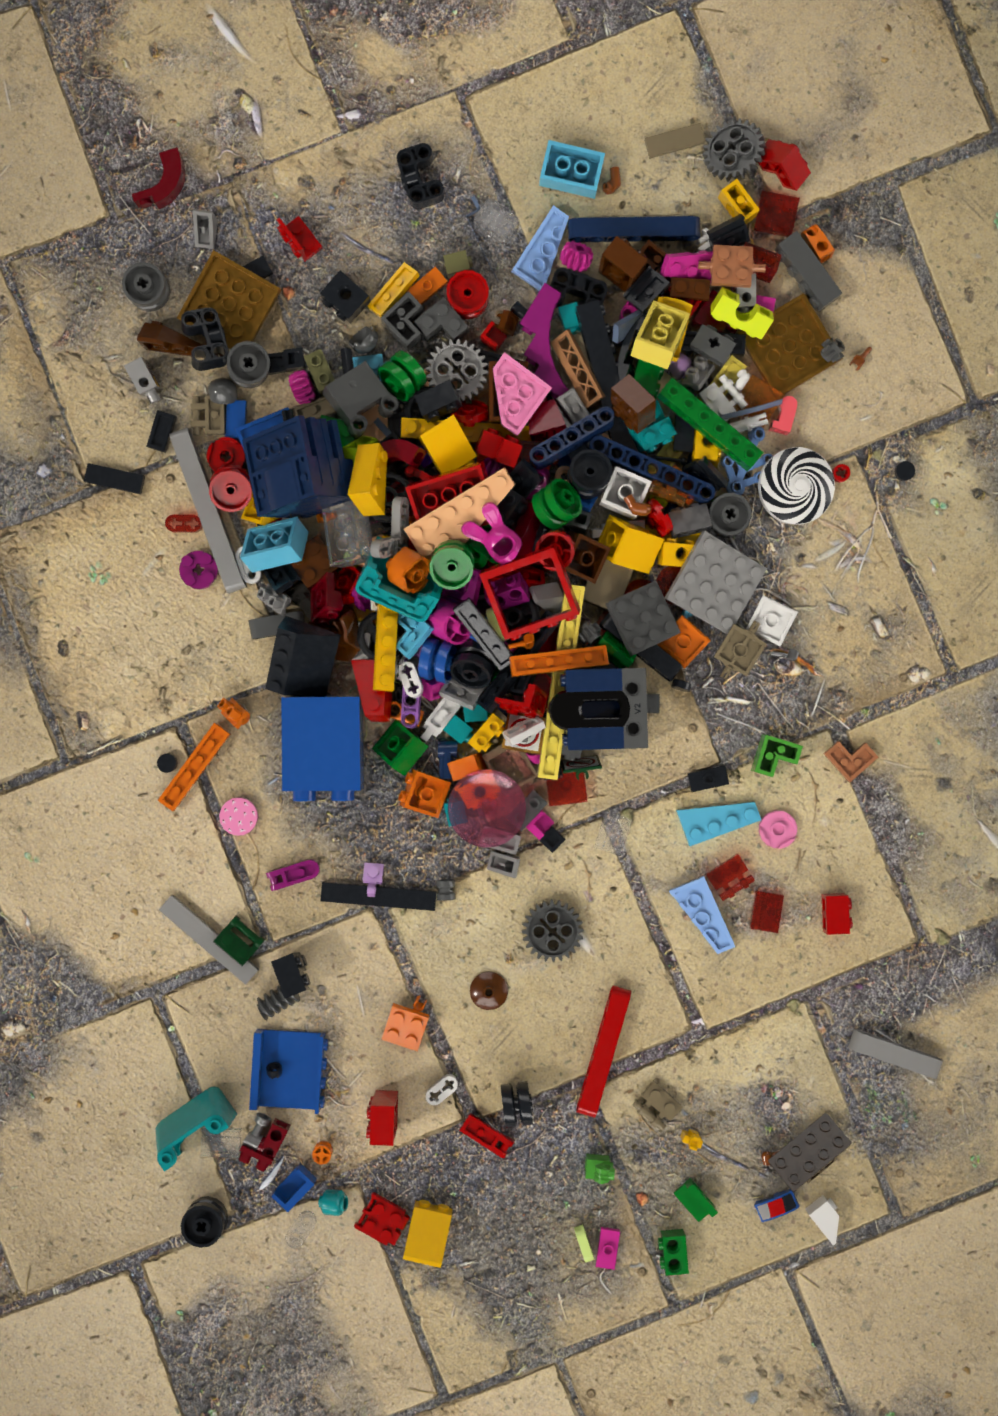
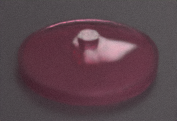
[448,769,526,848]

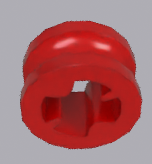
[832,464,851,483]

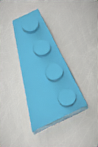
[676,802,761,846]

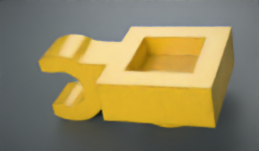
[680,1129,703,1151]

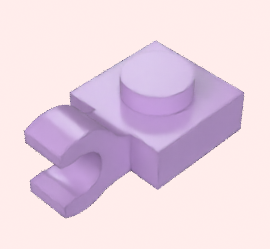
[363,863,384,897]

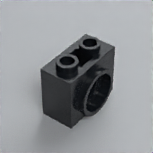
[320,270,371,324]

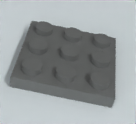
[606,581,681,657]

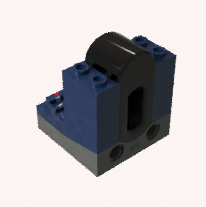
[548,668,648,750]

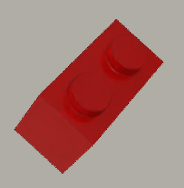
[821,893,853,935]

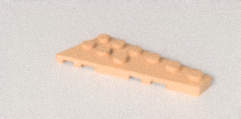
[404,467,515,561]

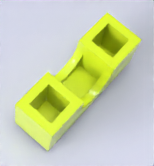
[710,286,774,339]

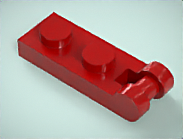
[459,1113,515,1159]

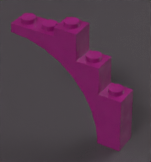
[520,283,569,400]

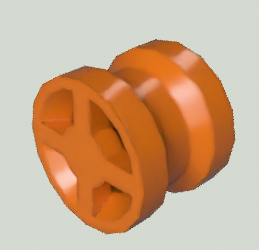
[312,1141,333,1165]

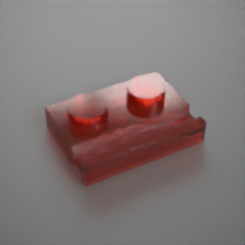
[749,890,784,933]

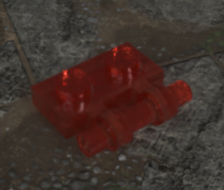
[705,854,755,901]

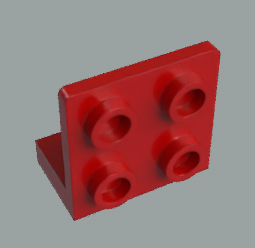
[276,216,323,262]
[495,684,549,719]

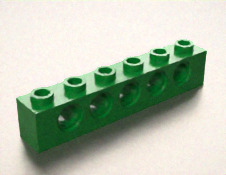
[657,378,764,471]

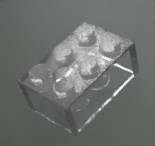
[322,500,372,568]

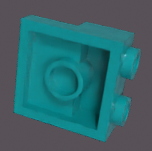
[627,400,677,453]

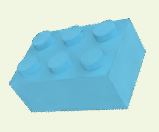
[539,140,605,199]
[240,517,309,573]

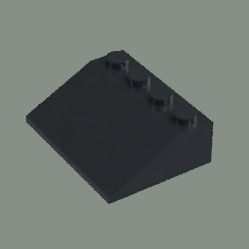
[265,615,341,697]

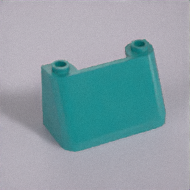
[355,536,443,622]
[155,1087,237,1172]

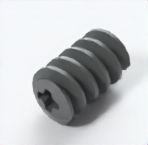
[257,985,300,1021]

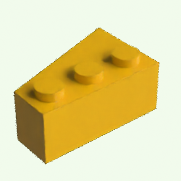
[348,443,388,516]

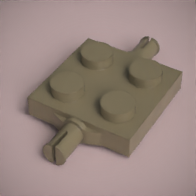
[713,620,767,680]

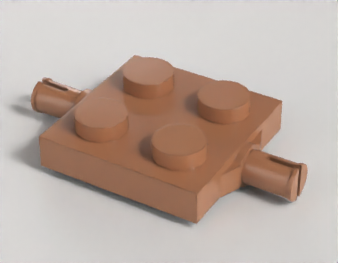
[698,245,766,288]

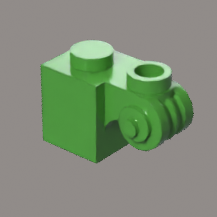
[584,1154,615,1184]

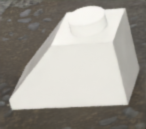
[805,1195,839,1245]

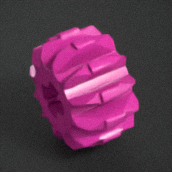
[560,241,594,272]
[288,370,316,405]

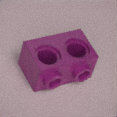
[484,572,530,610]

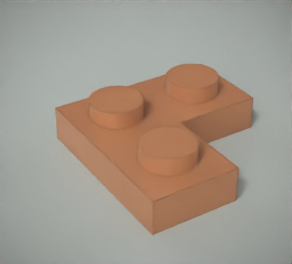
[823,741,878,782]

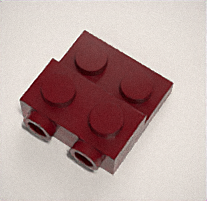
[311,572,343,627]

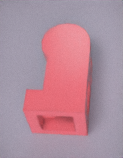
[769,396,797,435]

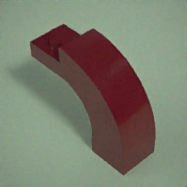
[132,147,186,209]
[381,439,427,469]

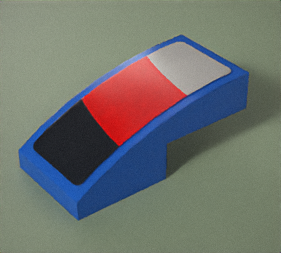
[754,1189,800,1222]

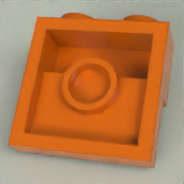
[398,769,451,818]

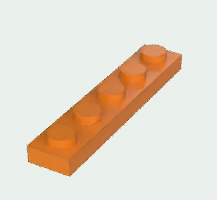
[509,645,609,677]
[158,723,231,811]

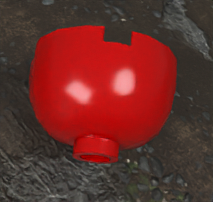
[535,530,575,571]
[334,565,361,605]

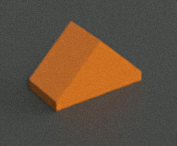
[447,752,487,781]

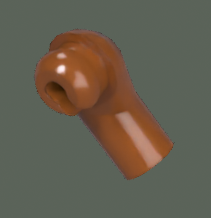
[602,167,621,195]
[624,494,652,516]

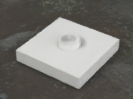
[746,595,798,647]

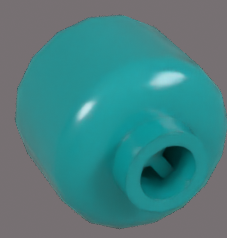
[318,1189,348,1216]

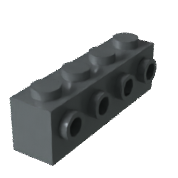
[775,231,842,312]

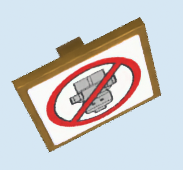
[502,713,546,755]

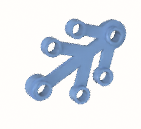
[721,426,773,495]

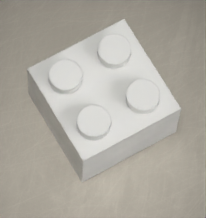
[599,466,652,520]

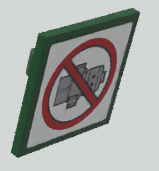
[560,755,602,780]

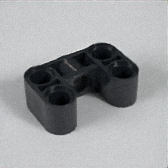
[397,143,444,209]
[550,267,608,308]
[181,308,228,371]

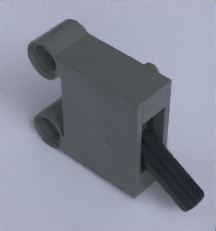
[322,347,398,438]

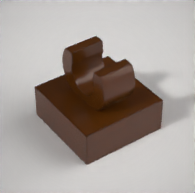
[495,310,519,336]

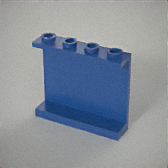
[249,1029,328,1114]

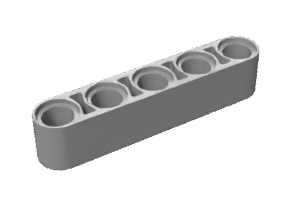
[848,1029,943,1079]

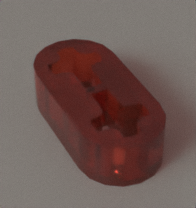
[165,514,203,533]

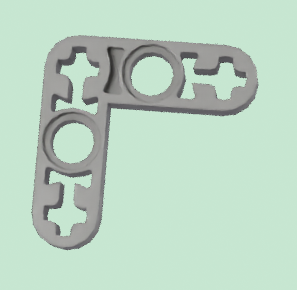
[370,496,409,558]

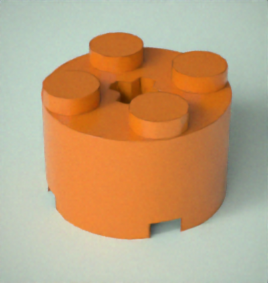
[386,546,430,594]

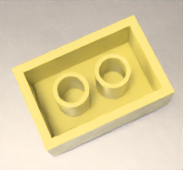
[631,300,690,370]

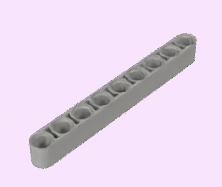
[169,427,247,594]

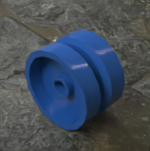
[418,637,457,684]

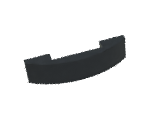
[618,313,647,381]
[229,347,305,377]

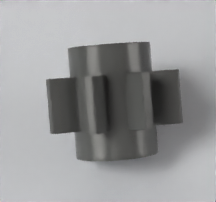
[820,338,845,363]
[578,621,602,645]

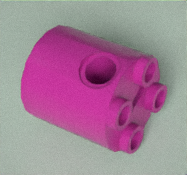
[426,598,471,645]

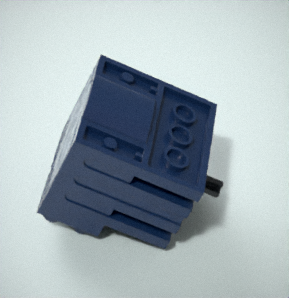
[242,409,353,519]

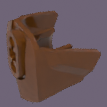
[307,605,361,661]

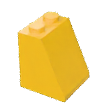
[418,415,477,474]
[598,514,664,574]
[403,1200,452,1268]

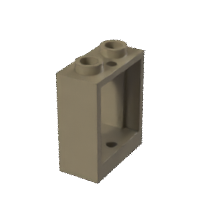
[482,744,538,796]

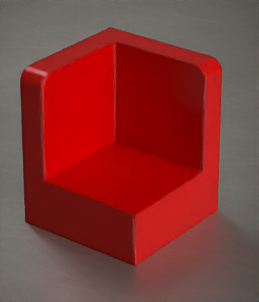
[480,321,507,353]

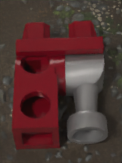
[239,1112,291,1172]

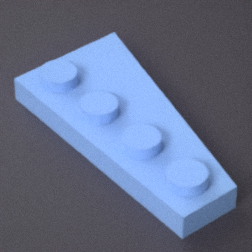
[511,205,569,291]
[669,876,735,954]

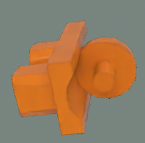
[217,698,250,729]

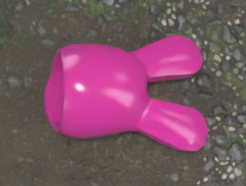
[461,502,523,564]

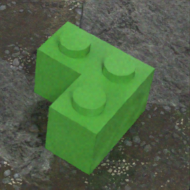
[751,734,803,777]

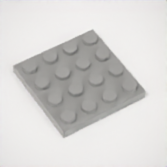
[665,530,767,635]

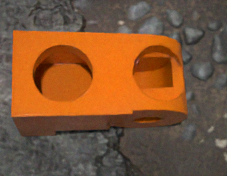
[801,224,835,264]

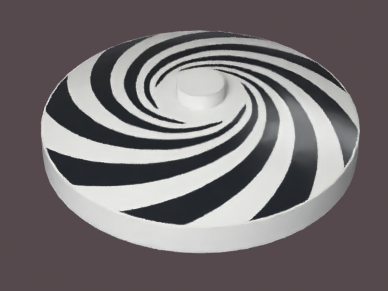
[758,447,835,525]

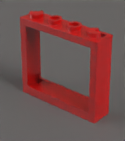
[479,544,581,640]

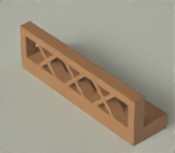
[551,329,605,409]

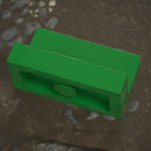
[593,631,637,669]
[674,1178,718,1222]

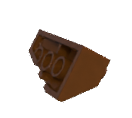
[137,321,221,358]

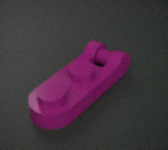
[266,859,320,891]

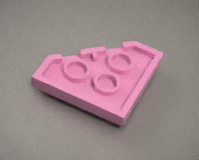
[493,352,552,436]

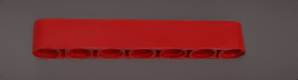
[576,985,631,1118]

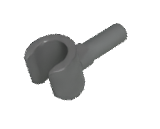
[771,648,799,661]

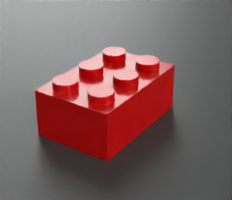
[366,1090,399,1146]

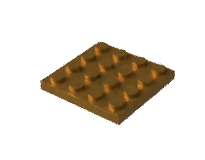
[177,250,281,349]
[737,293,843,399]

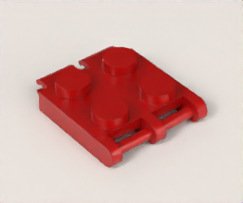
[354,1192,410,1246]

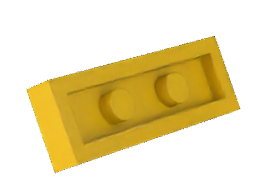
[367,262,420,318]

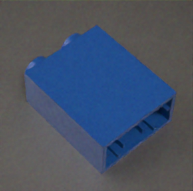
[281,697,364,801]

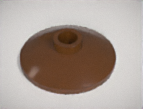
[470,972,508,1010]

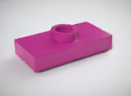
[595,1227,620,1270]

